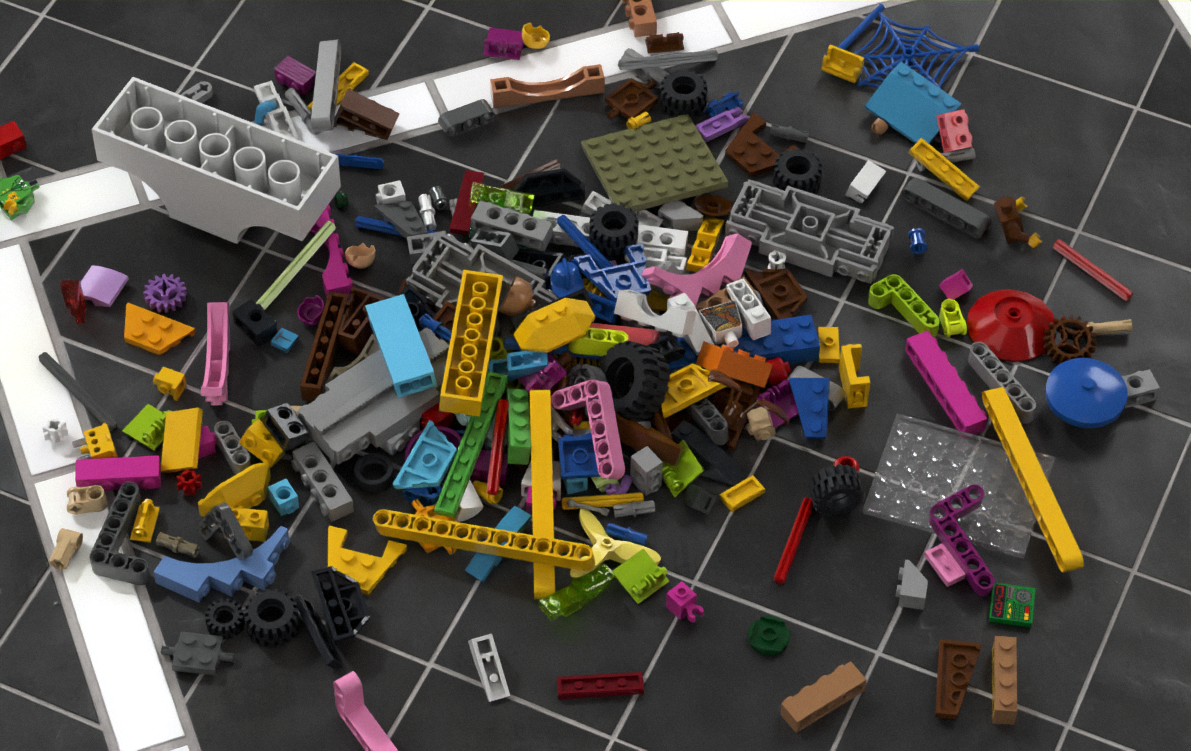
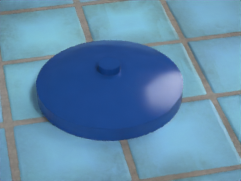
[1045,358,1128,428]

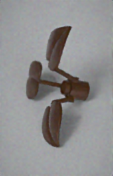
[708,369,790,426]

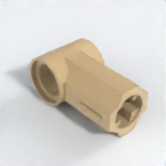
[49,528,83,570]

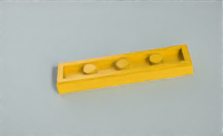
[307,62,369,111]
[908,137,980,202]

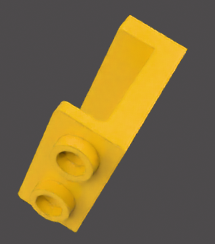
[839,344,870,409]

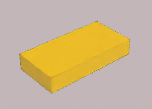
[720,475,765,512]

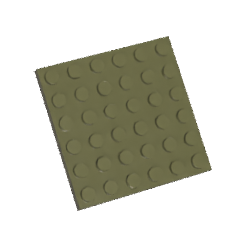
[581,114,728,212]

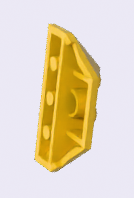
[513,298,595,353]
[198,461,271,517]

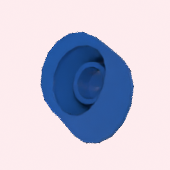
[550,258,584,298]

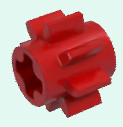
[177,470,202,495]

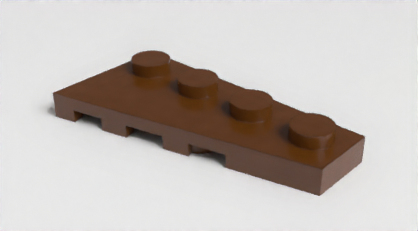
[935,639,982,719]

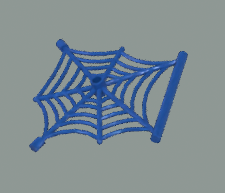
[838,4,979,89]

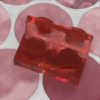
[60,280,86,323]

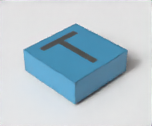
[271,328,299,353]

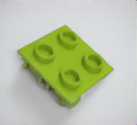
[122,404,172,450]
[662,440,704,497]
[612,548,669,605]

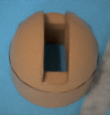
[871,118,888,135]

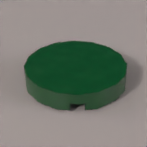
[748,616,790,656]

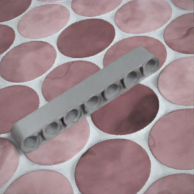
[311,39,341,132]

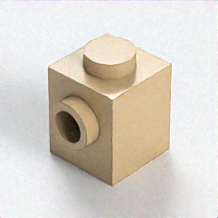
[746,407,776,441]

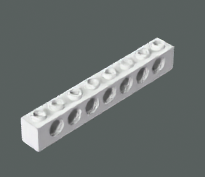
[533,210,688,257]

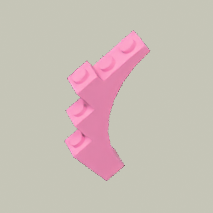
[641,233,752,307]
[201,302,230,405]

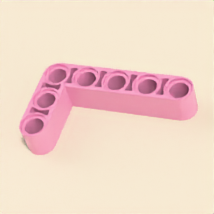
[551,380,625,480]
[333,671,398,751]

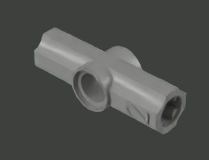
[621,48,670,87]

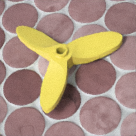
[570,508,661,578]

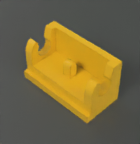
[821,45,864,83]

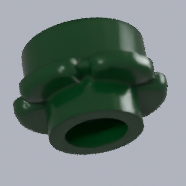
[334,191,349,210]

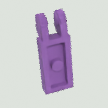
[696,107,749,142]

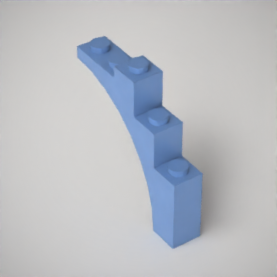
[154,526,290,603]

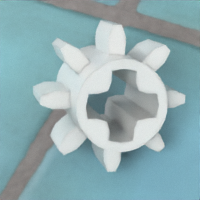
[42,418,69,444]

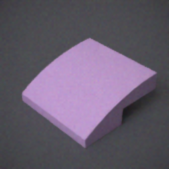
[73,265,129,307]

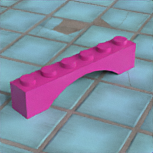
[310,204,353,299]

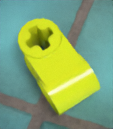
[939,299,967,338]

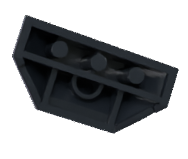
[509,168,585,210]
[311,566,370,643]

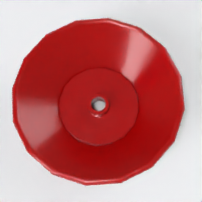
[966,289,1056,362]

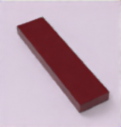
[449,170,485,236]
[557,672,644,699]

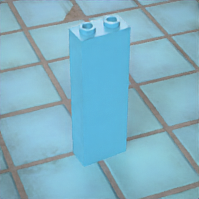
[365,294,437,398]

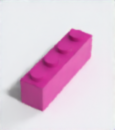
[75,456,161,491]

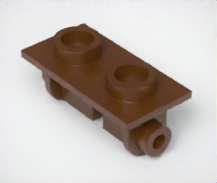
[645,32,684,54]

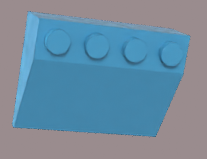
[864,62,962,144]

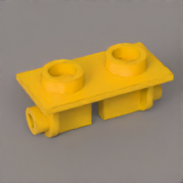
[130,499,160,542]

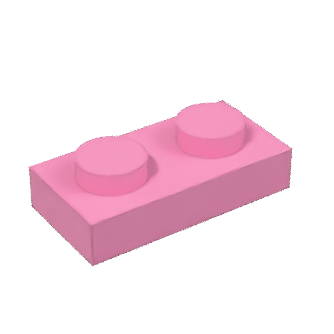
[924,543,966,587]

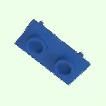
[704,91,744,119]

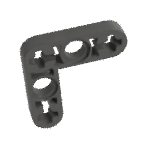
[198,502,253,560]

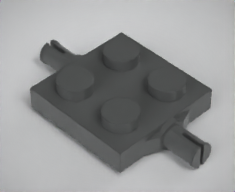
[161,632,235,675]

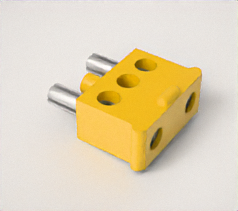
[72,423,118,460]

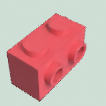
[936,109,972,153]

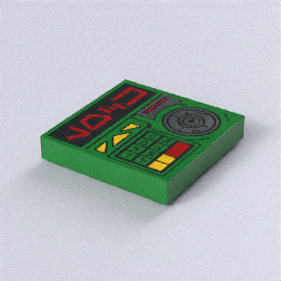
[989,583,1036,627]

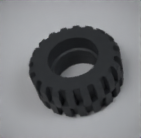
[597,341,670,422]

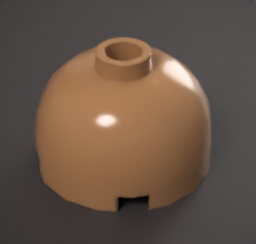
[499,276,536,317]

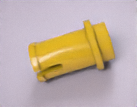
[626,112,651,130]

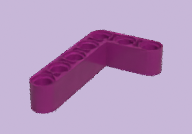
[928,484,995,597]

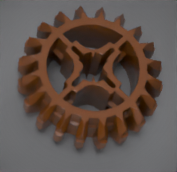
[1043,315,1098,364]

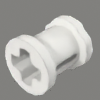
[768,250,786,270]

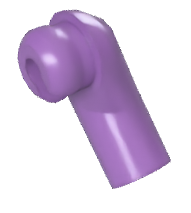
[605,475,634,495]

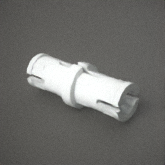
[418,194,436,231]

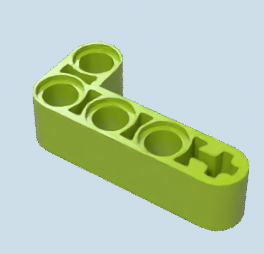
[868,274,940,337]

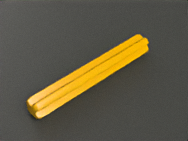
[562,492,644,510]

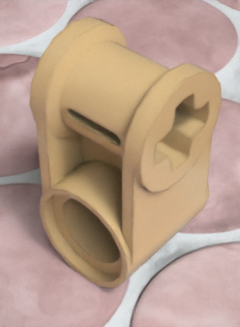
[66,485,108,515]

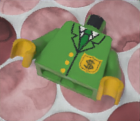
[0,175,40,221]

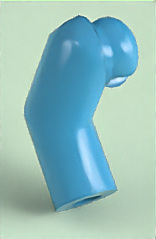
[254,100,277,124]

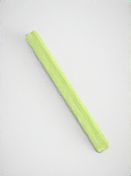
[256,221,336,311]

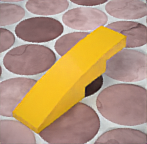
[686,216,725,272]

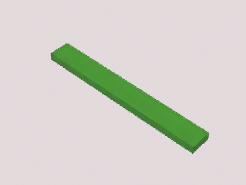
[434,372,508,518]

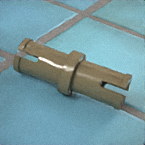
[156,532,200,558]

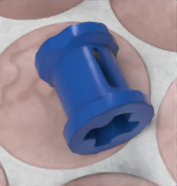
[908,228,928,254]

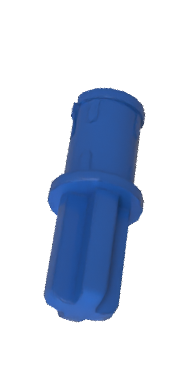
[419,314,452,343]
[606,523,648,546]

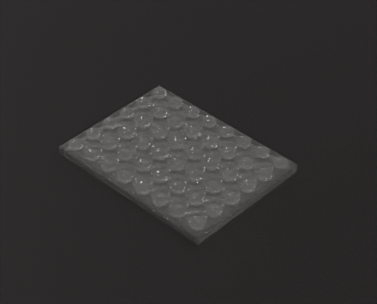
[863,413,1055,559]

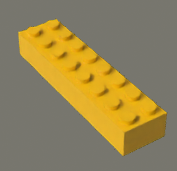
[439,270,503,417]

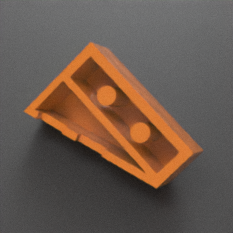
[696,341,772,388]

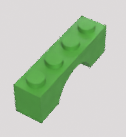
[505,388,531,465]

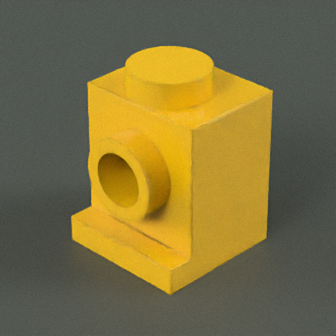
[153,367,187,401]

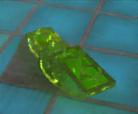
[538,562,616,620]

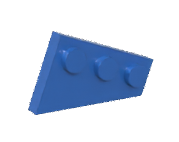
[789,378,830,439]

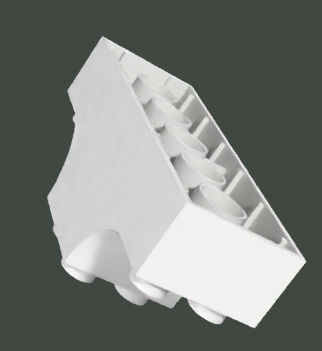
[92,77,341,244]

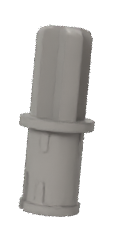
[613,500,655,518]

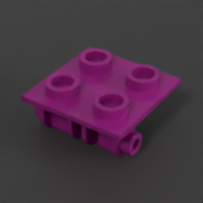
[483,28,524,60]
[519,352,567,394]
[755,380,799,428]

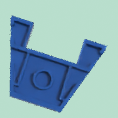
[573,243,651,302]

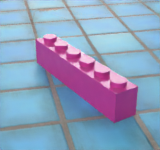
[905,331,988,439]

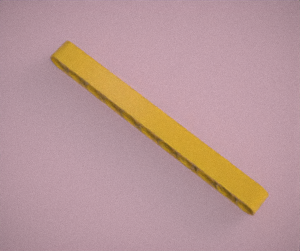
[982,387,1084,573]
[530,390,555,600]
[373,509,596,571]

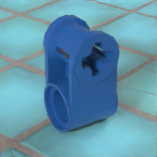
[402,486,442,507]

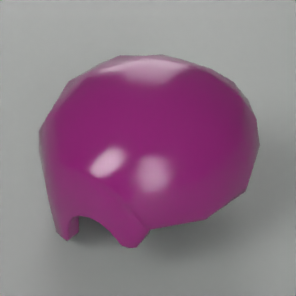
[297,295,325,326]

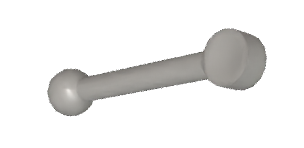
[567,499,609,516]

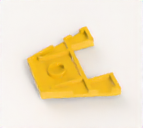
[328,526,407,595]

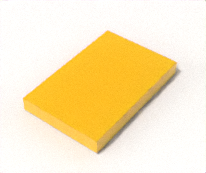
[161,408,203,473]

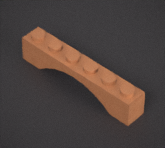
[490,64,605,108]

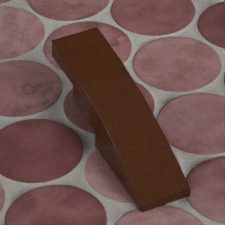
[604,412,684,466]

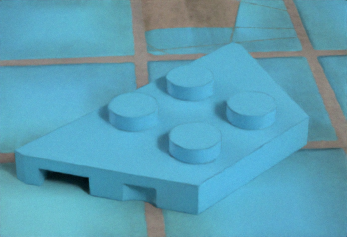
[393,420,457,489]

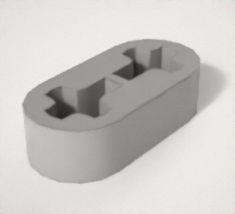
[181,81,213,103]

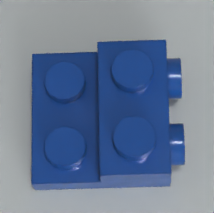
[558,433,601,480]

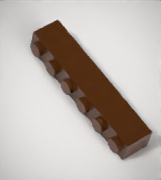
[300,291,349,402]

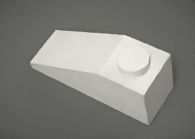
[667,293,714,355]
[468,633,510,702]

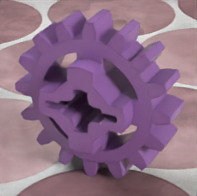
[143,274,187,313]

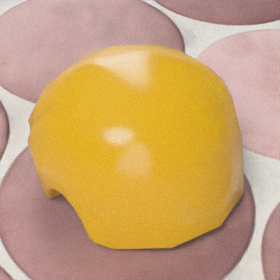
[522,23,550,49]

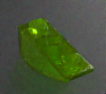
[469,182,534,214]

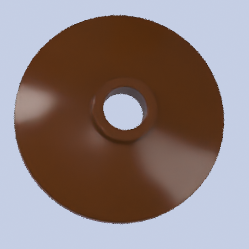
[694,195,733,217]

